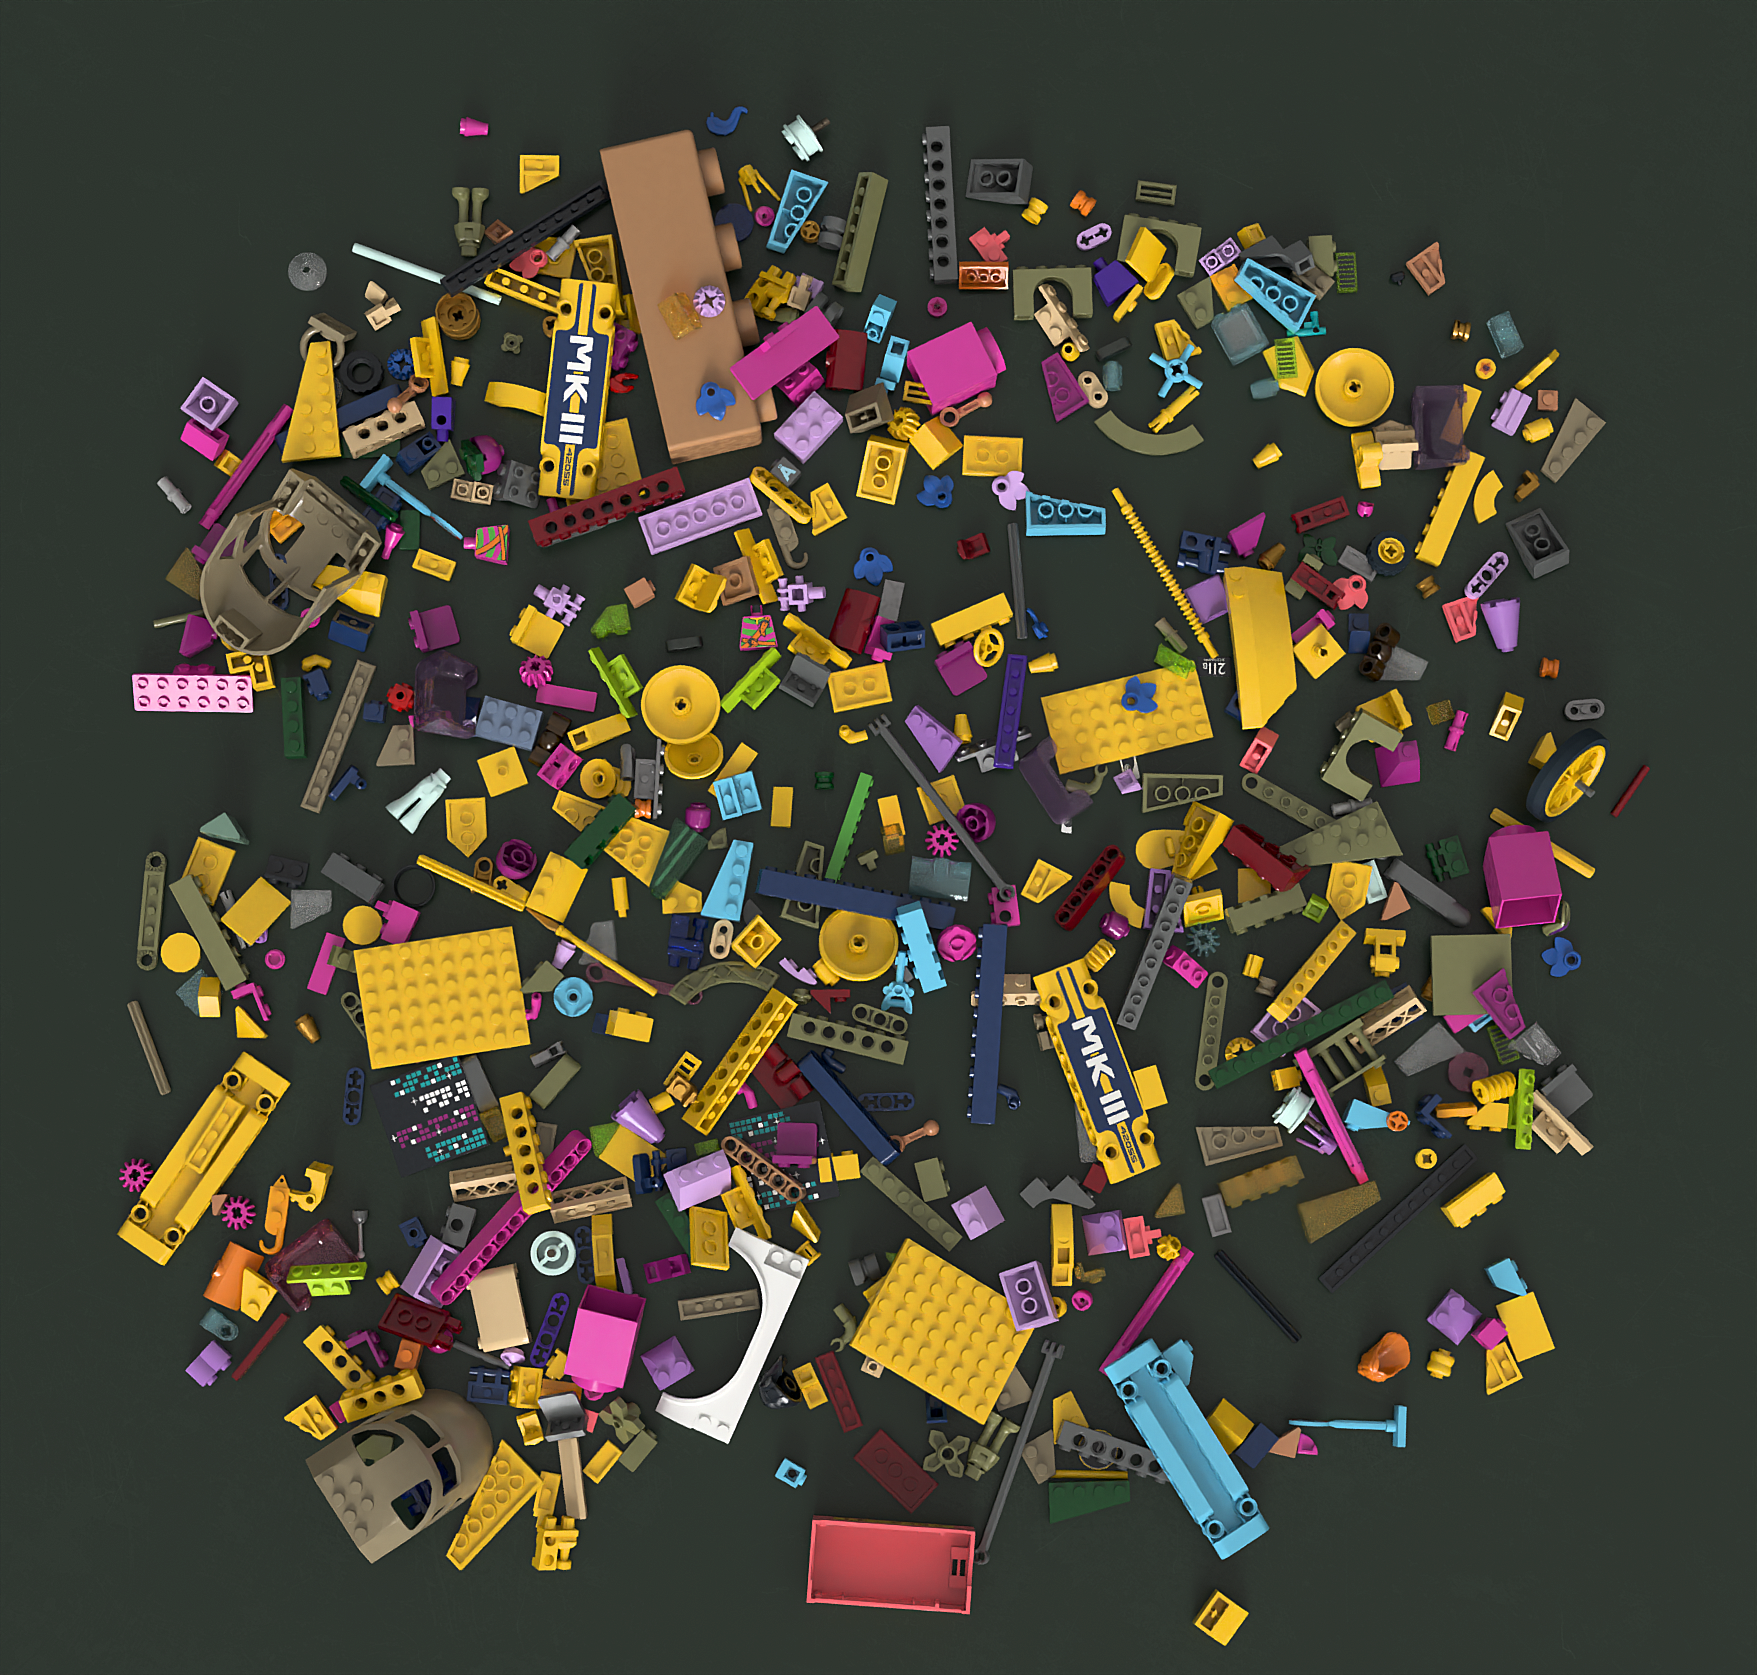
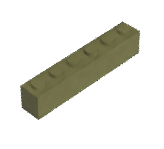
[832,172,888,292]
[169,874,250,991]
[860,1157,962,1252]

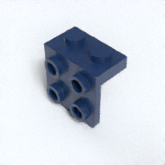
[1414,1094,1452,1139]

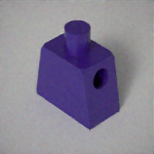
[1093,257,1139,307]
[431,397,456,442]

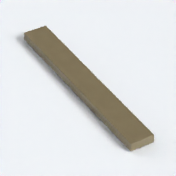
[301,660,377,814]

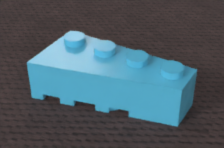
[766,169,828,254]
[1234,258,1316,334]
[1025,491,1106,536]
[895,901,947,993]

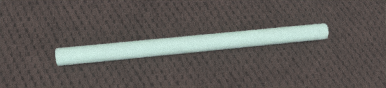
[352,243,502,305]

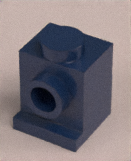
[303,669,332,701]
[363,700,388,723]
[398,1216,429,1249]

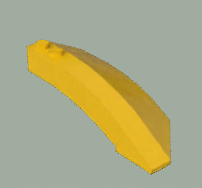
[1223,566,1297,729]

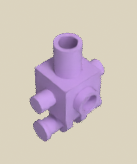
[777,575,826,612]
[533,584,585,626]

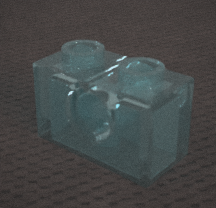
[1487,311,1524,359]

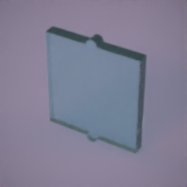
[175,969,224,1016]

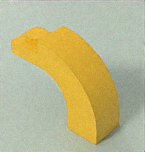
[484,382,546,417]

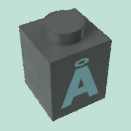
[770,456,801,489]

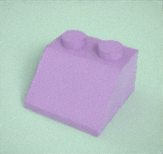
[180,377,239,431]
[951,1186,1005,1240]

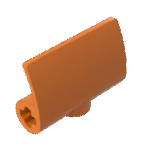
[203,1241,264,1311]

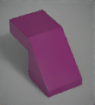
[643,1253,691,1284]

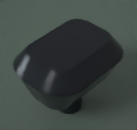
[1390,271,1405,286]

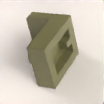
[327,945,356,973]

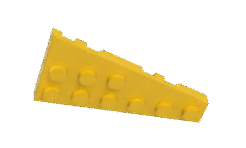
[281,341,341,463]
[446,1439,545,1570]

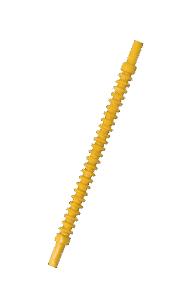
[1112,487,1219,659]

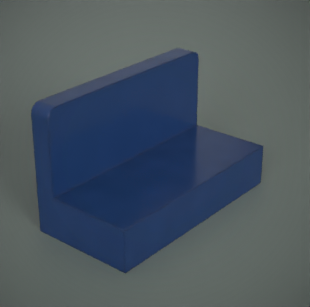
[328,610,375,652]
[1235,1423,1279,1469]

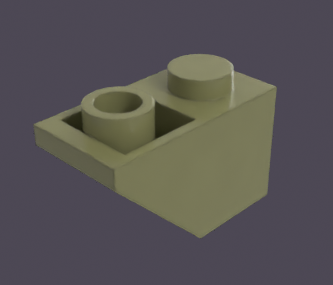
[1306,235,1337,278]
[520,960,566,994]
[356,1434,395,1463]

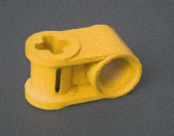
[493,876,531,902]
[795,1240,821,1266]

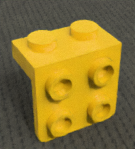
[674,563,727,613]
[509,605,564,659]
[1355,689,1413,743]

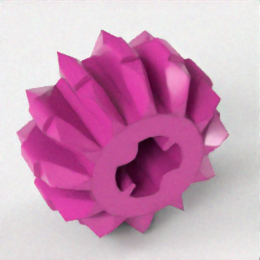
[519,654,553,688]
[925,824,959,858]
[119,1158,154,1192]
[221,1196,256,1230]

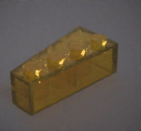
[1217,1155,1305,1208]
[1296,1181,1381,1243]

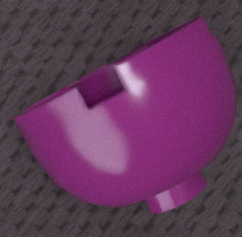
[470,435,504,475]
[956,803,996,843]
[496,839,537,880]

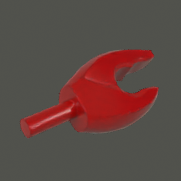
[609,372,639,393]

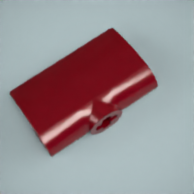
[825,329,868,391]
[828,588,881,654]
[752,1042,814,1109]

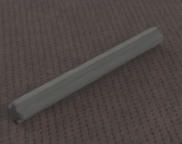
[1007,523,1028,639]

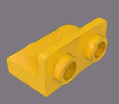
[508,1366,543,1409]

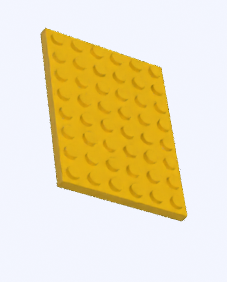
[353,926,530,1069]
[849,1238,1034,1425]

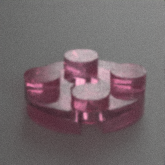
[1448,1052,1489,1092]

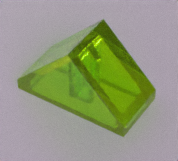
[589,1122,621,1158]

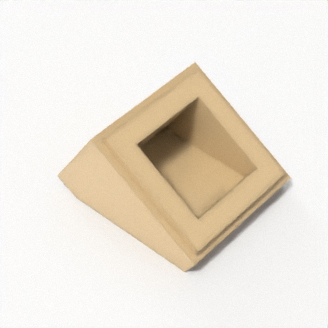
[365,281,388,305]

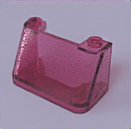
[265,1219,361,1313]

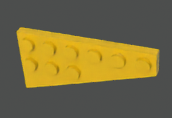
[552,790,671,888]

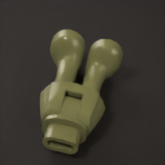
[452,187,489,256]
[964,1410,1021,1481]

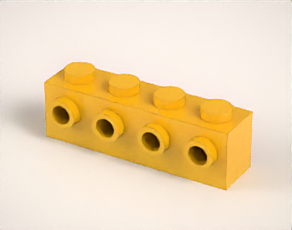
[931,593,1013,649]

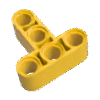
[1351,431,1383,489]

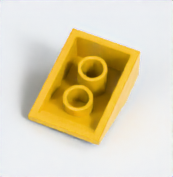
[856,435,909,505]

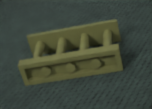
[1292,1016,1387,1098]

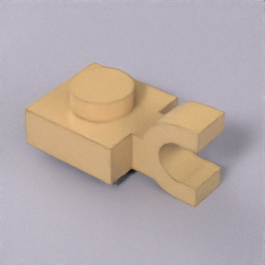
[787,275,814,311]
[364,298,401,331]

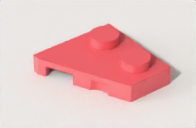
[1442,597,1479,643]

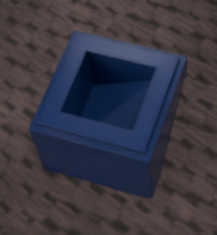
[592,1013,612,1036]

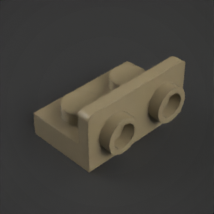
[1289,266,1335,301]

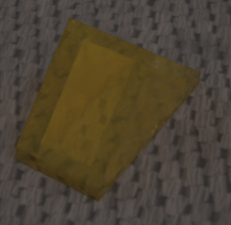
[880,823,905,856]
[479,1106,507,1143]
[1153,1183,1186,1218]

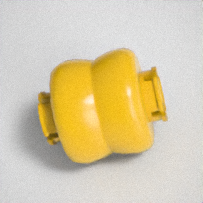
[1427,1348,1455,1379]

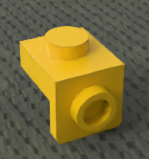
[516,1410,544,1446]

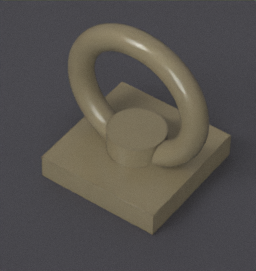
[300,312,357,369]

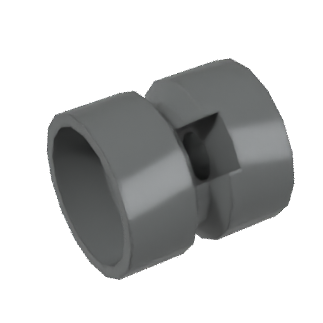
[817,216,847,250]
[848,1253,882,1286]

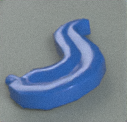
[706,106,748,136]

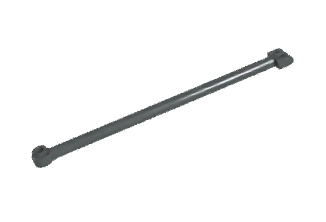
[868,713,1015,901]
[973,1339,1065,1565]

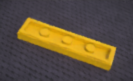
[184,1095,245,1174]

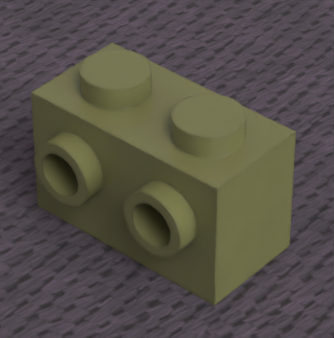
[914,1157,950,1202]

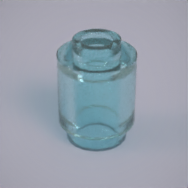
[1103,361,1123,391]
[1250,377,1280,400]

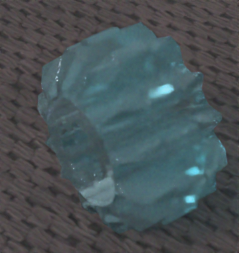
[1186,923,1220,957]

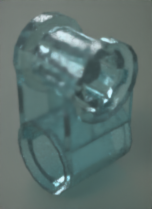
[199,1307,239,1341]

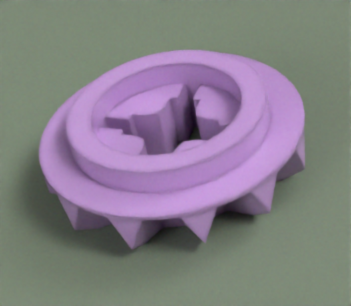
[693,285,725,317]

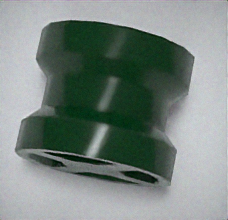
[815,772,834,790]

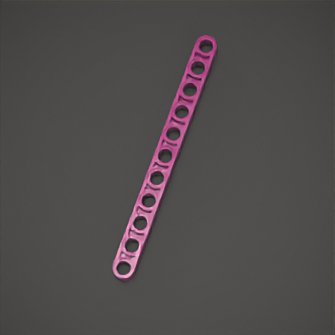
[430,1130,592,1305]

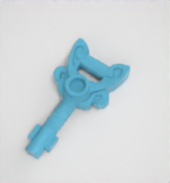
[881,951,914,1014]

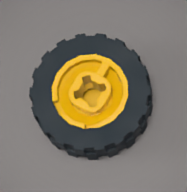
[1366,530,1412,576]

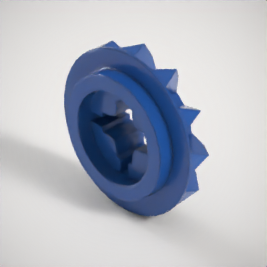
[387,348,415,380]

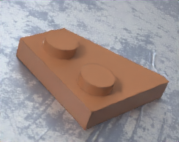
[1405,242,1445,296]

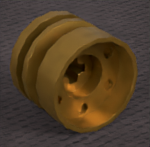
[435,292,481,341]

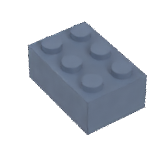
[474,696,544,752]

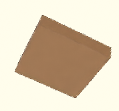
[713,556,760,606]

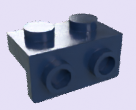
[362,486,402,532]

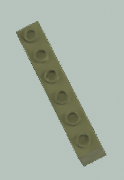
[787,1010,909,1065]

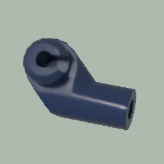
[821,1047,846,1074]
[997,1084,1021,1110]

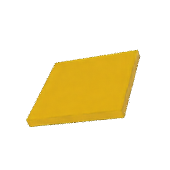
[566,418,645,506]

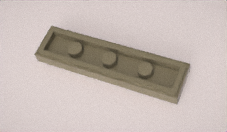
[678,1289,760,1321]

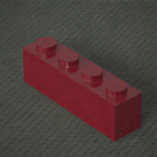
[1222,824,1311,892]

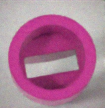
[1357,502,1374,517]

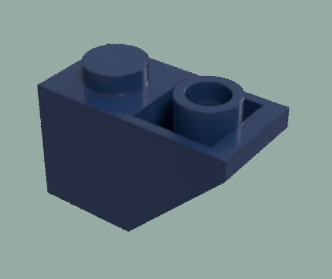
[395,431,441,476]

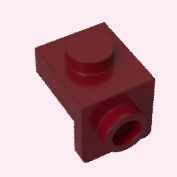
[957,533,991,560]

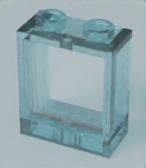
[1211,303,1270,366]

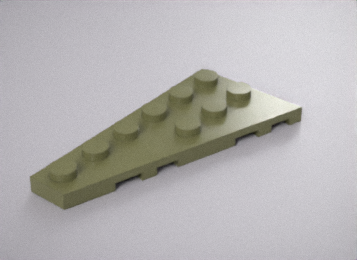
[1279,801,1403,867]

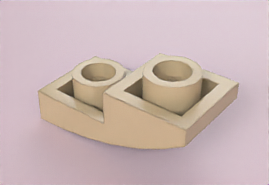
[450,478,494,505]

